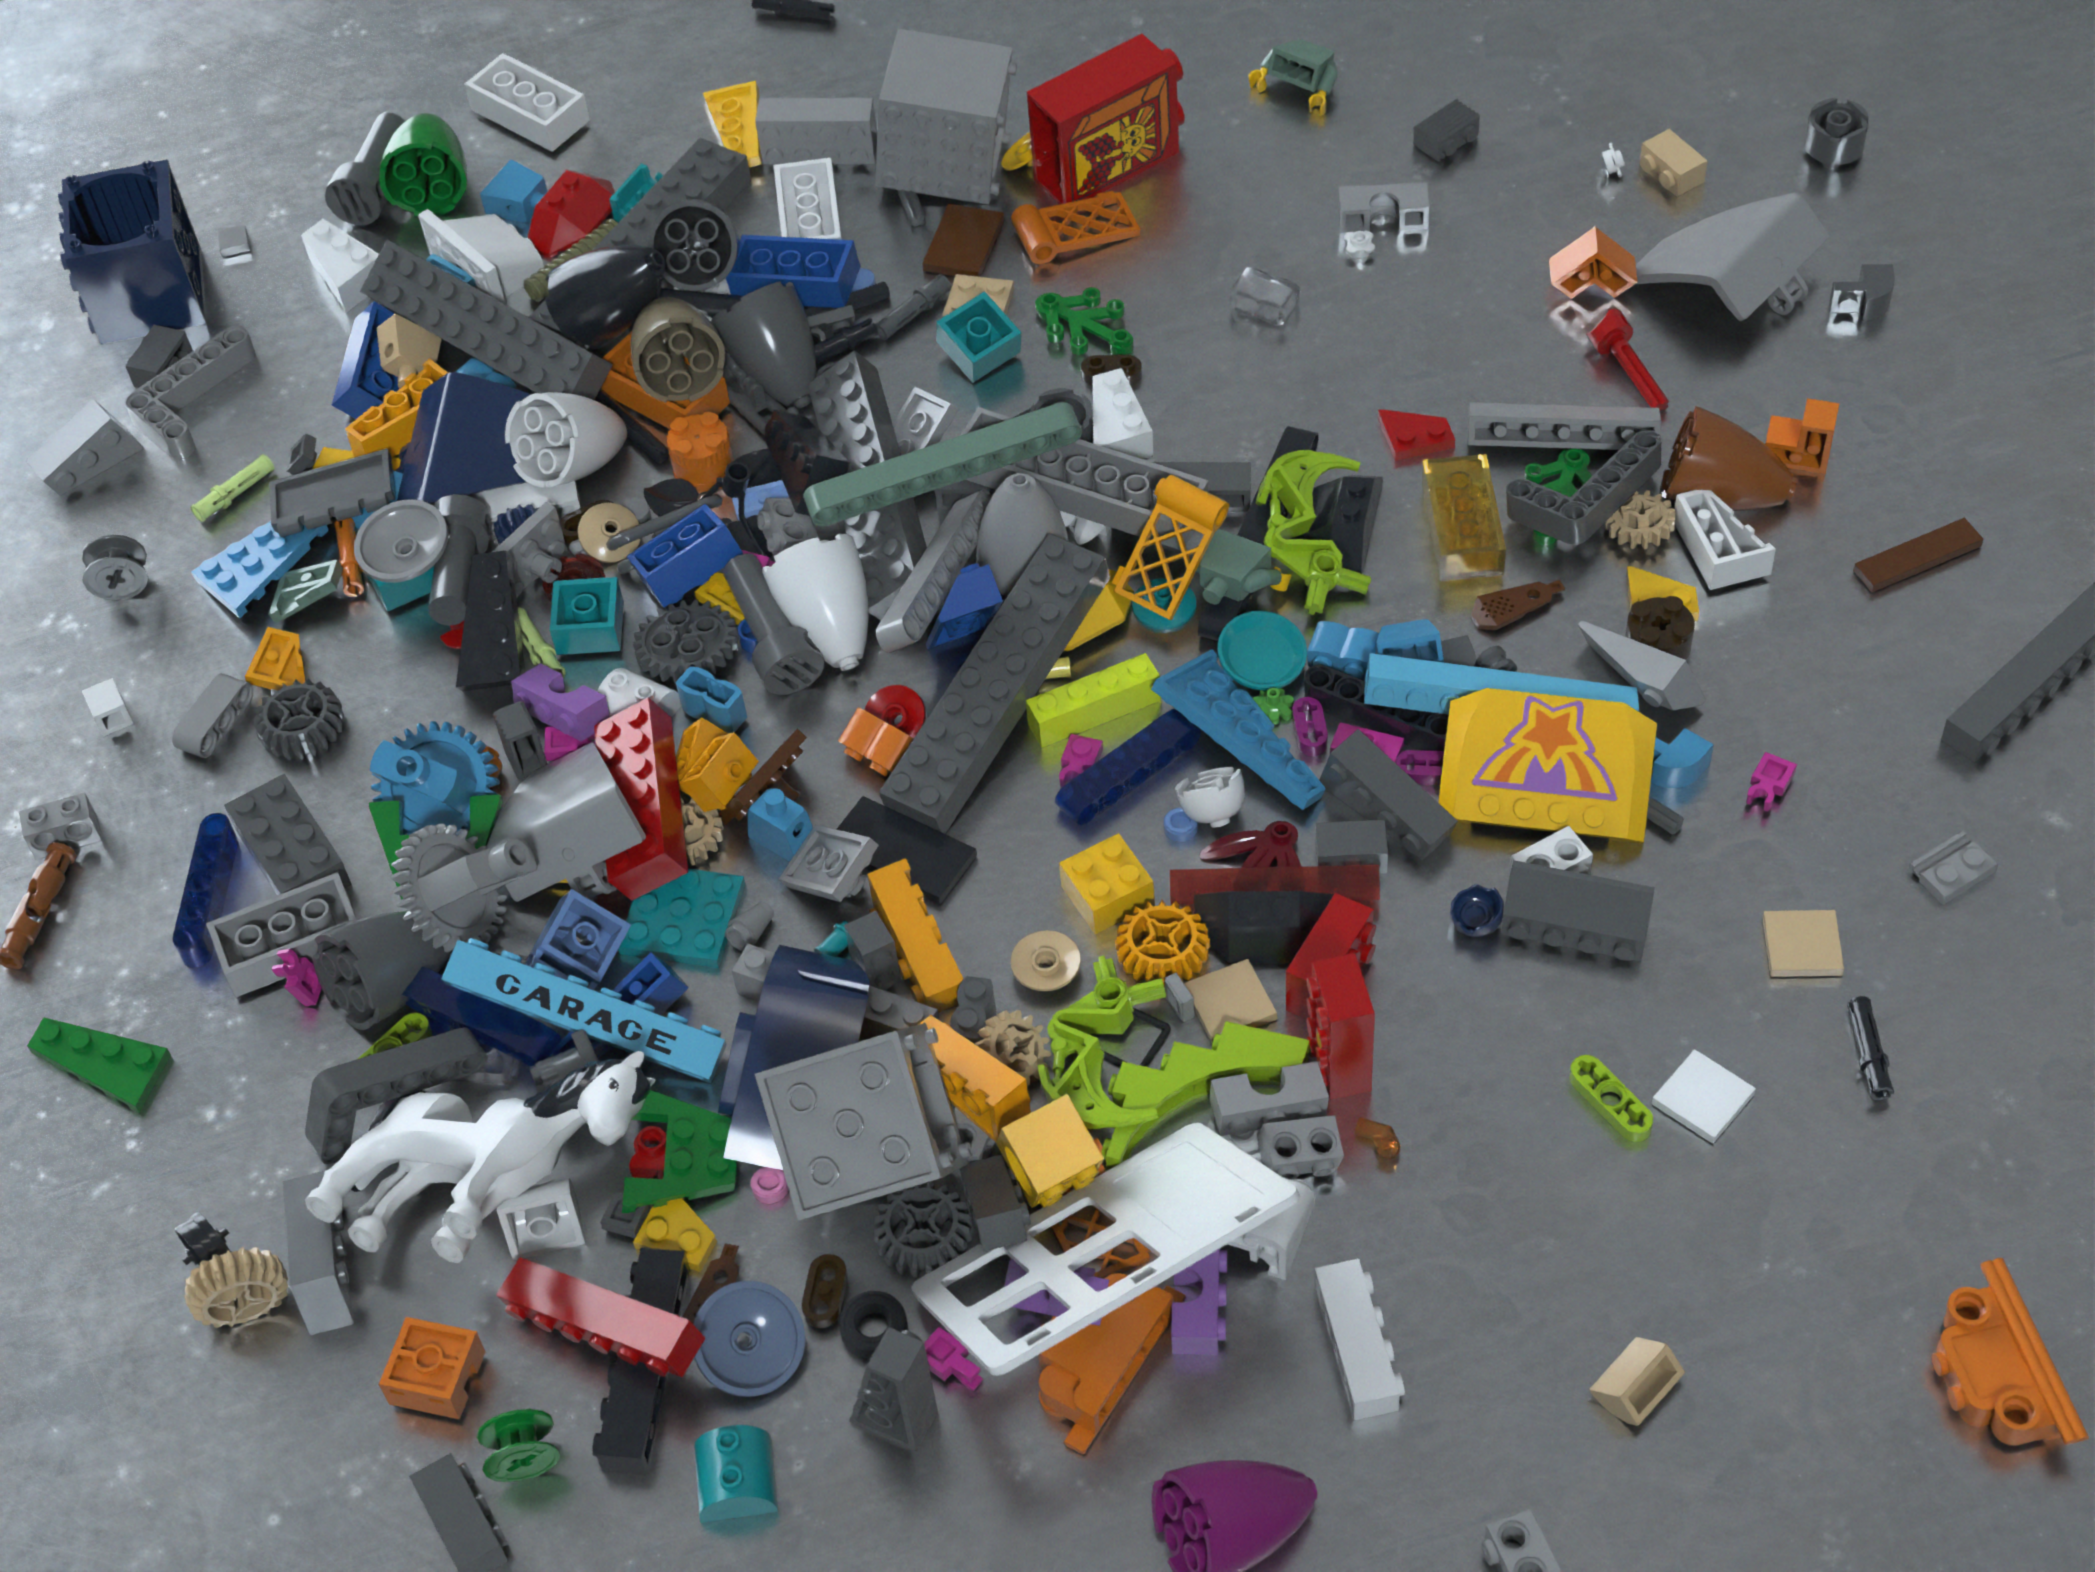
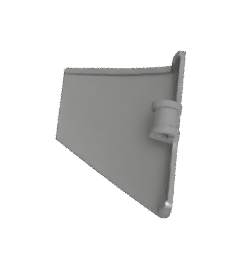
[1636,193,1829,321]
[487,742,646,902]

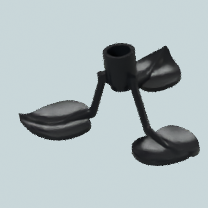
[643,448,781,558]

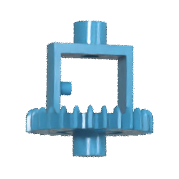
[370,721,500,835]

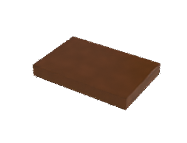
[922,204,1004,277]

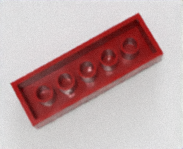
[594,697,688,900]

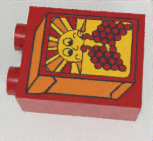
[1027,33,1185,205]

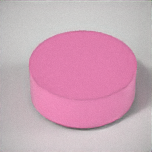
[751,1167,788,1204]

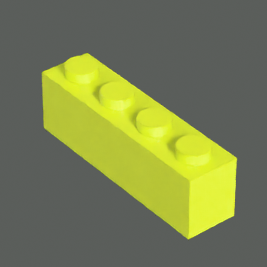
[1026,653,1161,748]

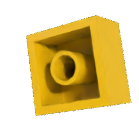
[1059,833,1155,935]

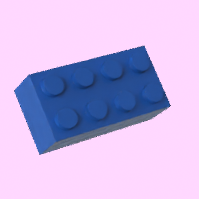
[725,235,861,308]

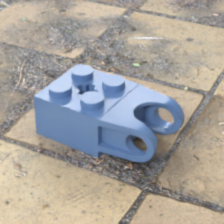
[525,889,631,1028]

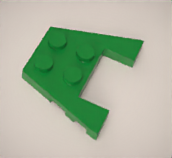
[369,794,503,900]
[622,1090,736,1213]

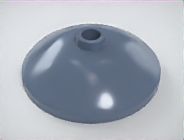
[693,1281,805,1397]

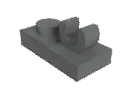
[807,305,855,342]

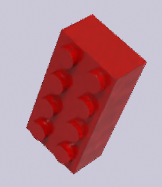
[1306,953,1375,1100]

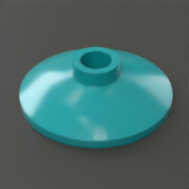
[1132,578,1196,630]

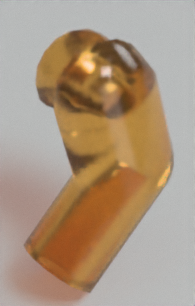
[1355,1117,1400,1160]

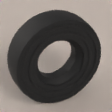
[839,1291,908,1359]

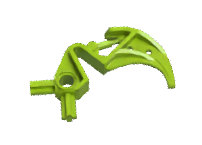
[1255,450,1371,615]
[1037,955,1167,1129]

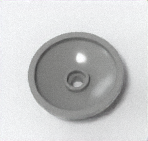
[354,500,449,583]

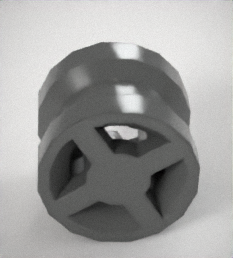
[1475,646,1517,672]

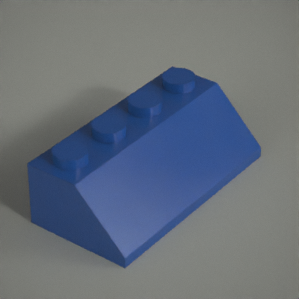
[332,301,400,419]
[926,563,1003,649]

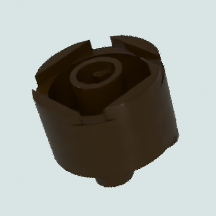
[1625,596,1695,660]

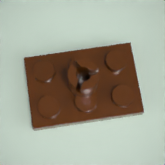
[718,728,807,825]

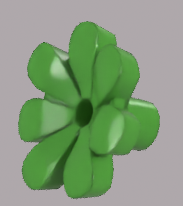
[1253,688,1295,725]

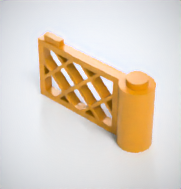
[1112,475,1229,620]

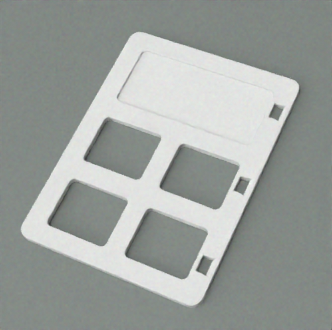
[911,1123,1300,1375]

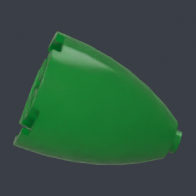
[379,113,467,217]

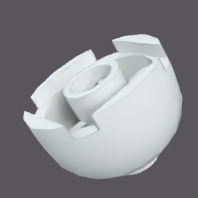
[1175,767,1245,828]

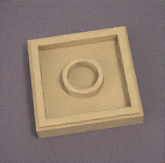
[1762,910,1844,977]
[1184,959,1277,1044]

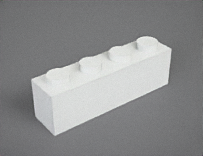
[467,481,582,540]
[1314,1258,1405,1421]

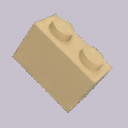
[1639,129,1708,197]

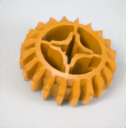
[1115,899,1210,988]

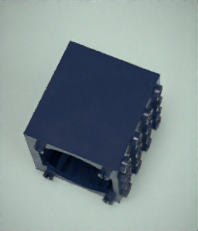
[58,159,206,344]

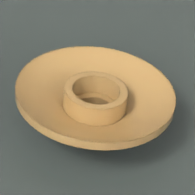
[578,503,641,563]
[1010,930,1081,991]

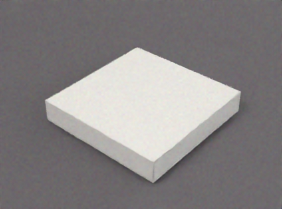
[1652,1049,1756,1144]

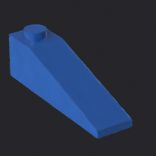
[550,952,689,1059]

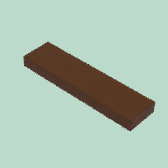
[1853,517,1983,593]

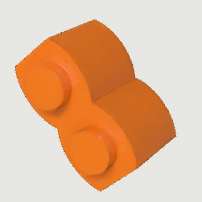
[838,707,914,777]

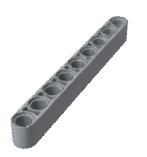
[876,489,992,653]

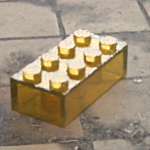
[1422,454,1506,581]

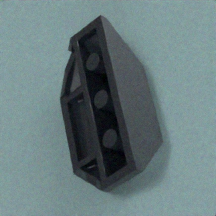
[1303,475,1383,574]
[1194,891,1334,964]

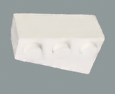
[302,219,379,313]
[1093,368,1154,459]
[1674,490,1776,590]

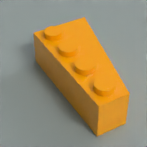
[345,358,448,458]
[867,858,963,1013]
[918,1015,1031,1142]

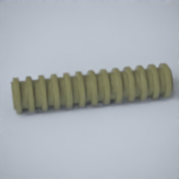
[523,219,618,302]

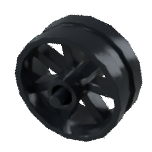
[174,1212,231,1266]

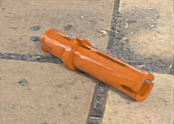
[334,518,364,597]

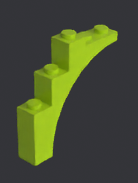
[1102,1021,1309,1171]

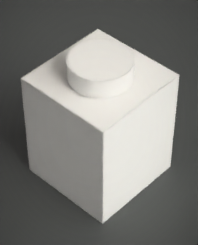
[82,678,133,737]

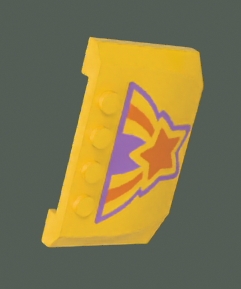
[1438,688,1657,844]

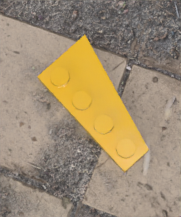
[703,80,762,168]

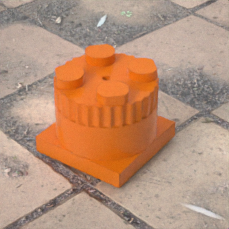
[666,411,734,493]

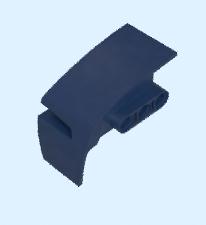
[718,945,869,1170]

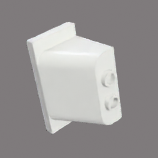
[418,209,544,304]

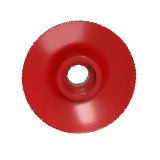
[864,685,926,738]

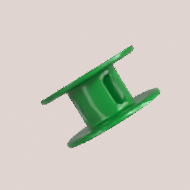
[476,1409,560,1482]

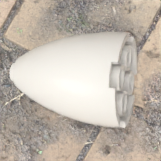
[505,392,627,488]
[762,534,869,671]

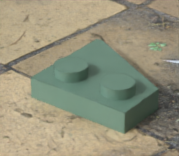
[269,560,343,623]

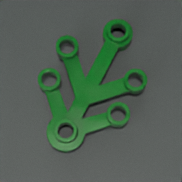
[1035,287,1134,355]
[1524,448,1592,545]

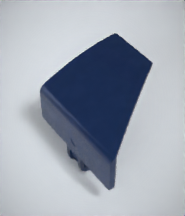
[395,372,532,504]

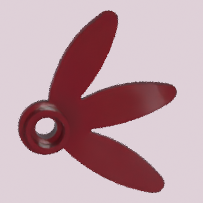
[1199,821,1305,891]

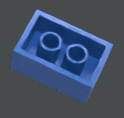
[626,504,743,607]

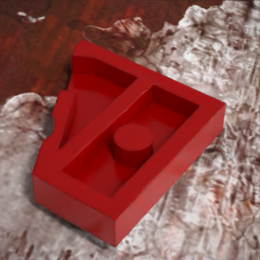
[1378,409,1455,461]

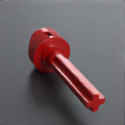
[1586,309,1669,410]

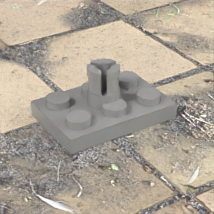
[893,387,958,455]
[493,502,567,597]
[778,824,879,902]

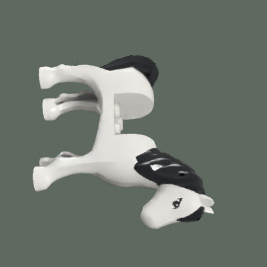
[305,1051,655,1263]

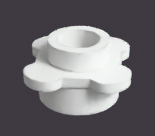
[1602,143,1625,177]
[1344,231,1375,258]

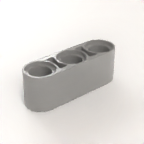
[172,673,253,758]

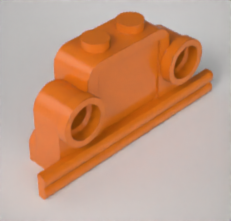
[1931,1258,2089,1445]
[1038,1273,1186,1455]

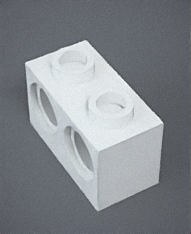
[1509,826,1593,876]

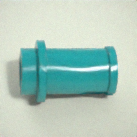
[814,921,848,957]

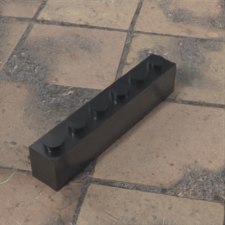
[592,1248,690,1475]

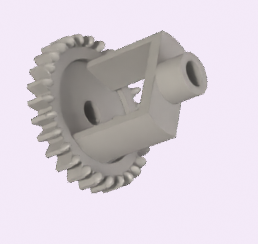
[391,823,537,953]

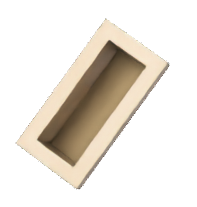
[1589,1337,1685,1426]

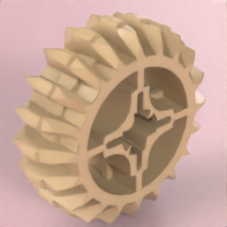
[184,1247,288,1328]

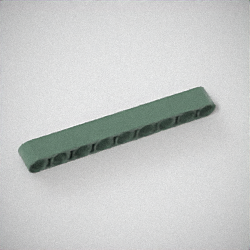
[803,402,1083,526]

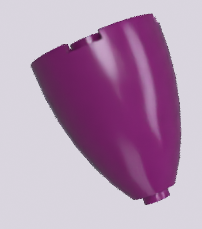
[1151,1460,1317,1572]

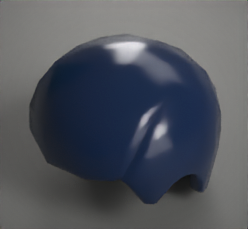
[1450,884,1504,938]

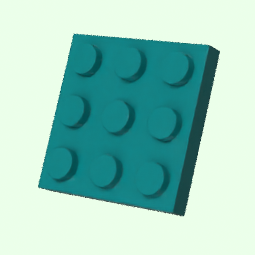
[618,869,745,968]

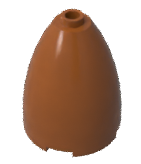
[1660,406,1797,511]

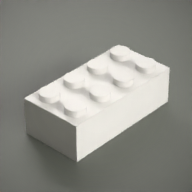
[464,53,590,152]
[774,157,842,240]

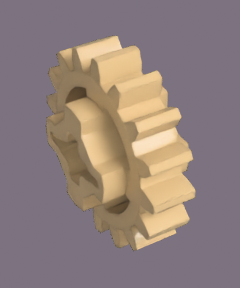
[1605,490,1676,549]
[680,798,724,865]
[975,1010,1051,1086]

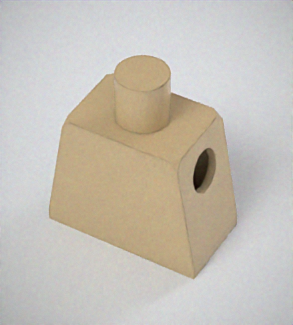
[377,314,441,388]

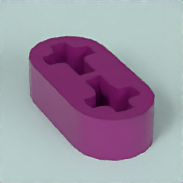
[1292,697,1328,757]
[1395,750,1444,786]

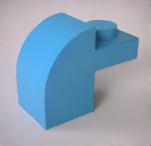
[1651,728,1714,788]

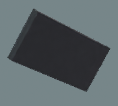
[837,796,977,905]

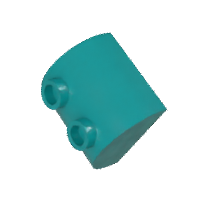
[694,1425,778,1523]

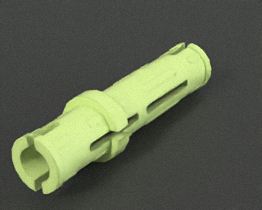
[190,454,275,522]
[518,607,566,678]

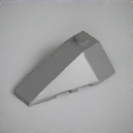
[1578,620,1706,711]

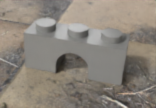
[1338,183,1430,233]
[1209,1061,1329,1136]

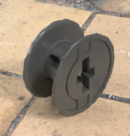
[82,535,148,600]

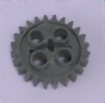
[633,600,739,683]

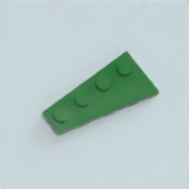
[27,1017,171,1113]

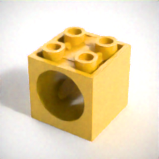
[996,1094,1104,1208]

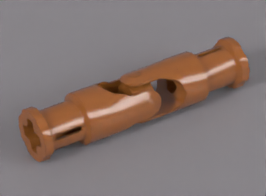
[0,842,77,970]

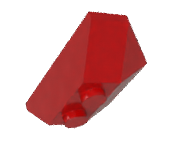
[527,170,615,258]

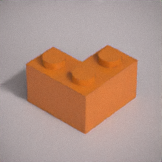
[1549,227,1638,299]
[1765,398,1840,474]

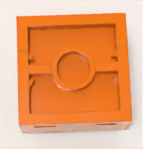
[379,1317,486,1419]

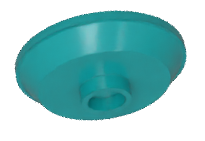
[1217,611,1307,690]

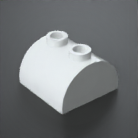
[597,668,681,718]
[496,1178,585,1261]

